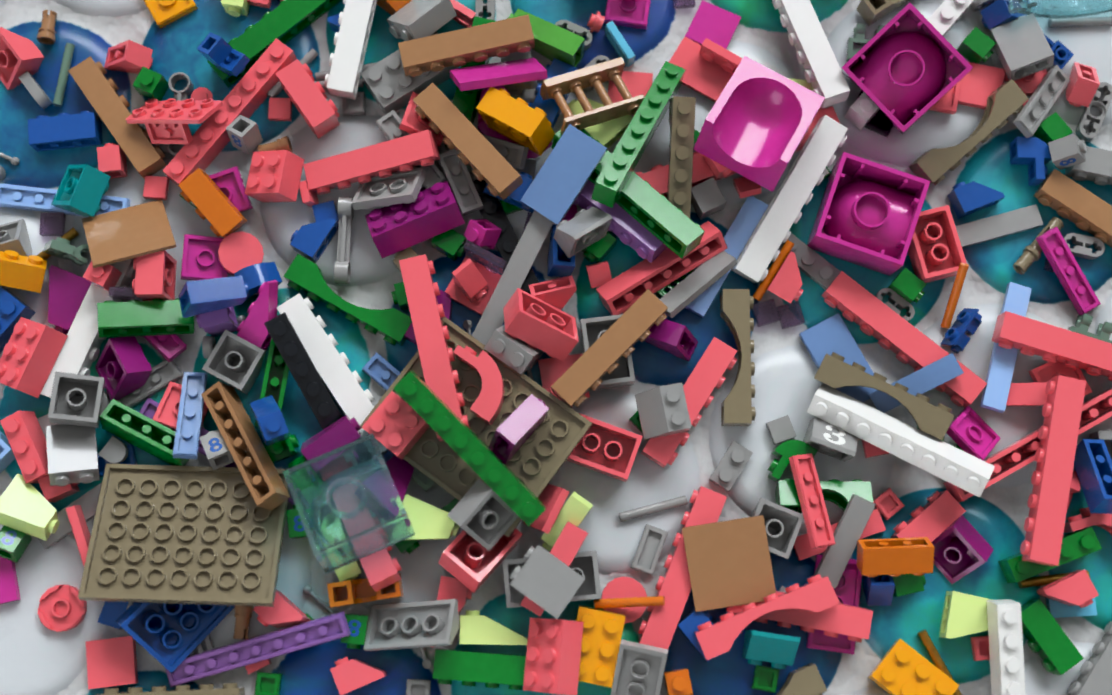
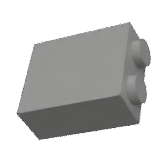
[386,0,457,41]
[990,13,1054,81]
[484,325,544,375]
[46,424,100,486]
[509,544,585,619]

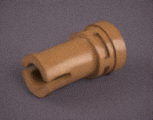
[37,10,57,45]
[258,136,293,153]
[233,605,254,639]

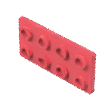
[669,37,743,102]
[126,98,223,144]

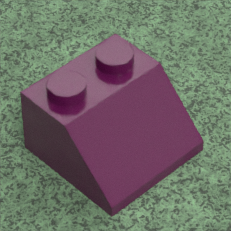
[95,336,152,401]
[931,515,994,584]

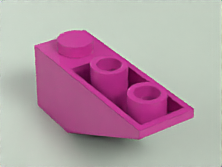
[237,280,278,351]

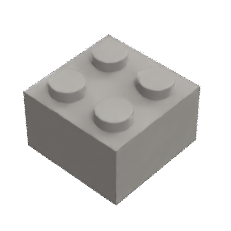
[48,372,105,428]

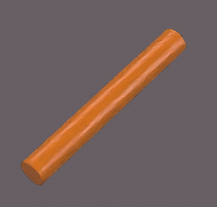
[753,240,794,302]
[941,263,969,329]
[594,596,665,609]

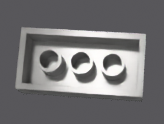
[360,31,459,115]
[502,551,601,608]

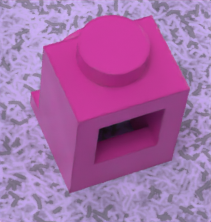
[464,219,502,249]

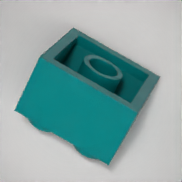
[51,164,111,217]
[742,629,800,669]

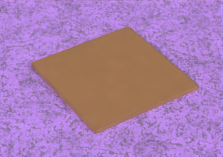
[82,199,177,268]
[682,515,776,612]

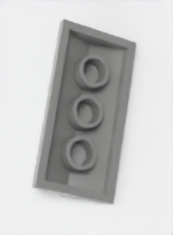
[364,599,459,651]

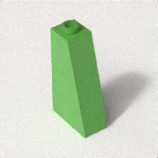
[507,8,585,67]

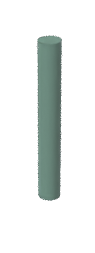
[53,43,75,107]

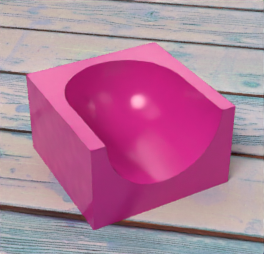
[842,2,973,134]
[693,56,825,192]
[807,152,931,276]

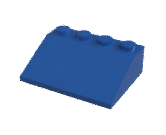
[116,602,234,673]

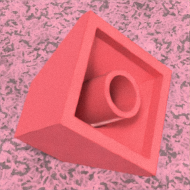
[0,27,44,90]

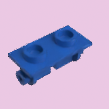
[941,308,982,354]

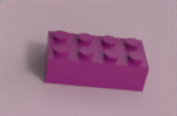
[365,181,465,259]

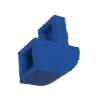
[197,32,250,77]
[1009,136,1052,186]
[234,262,282,301]

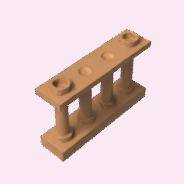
[540,57,645,135]

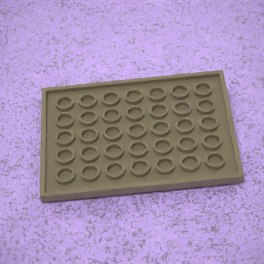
[360,317,592,538]
[78,463,292,607]

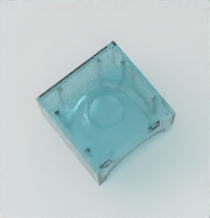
[282,433,415,574]

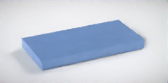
[520,124,608,225]
[799,313,877,402]

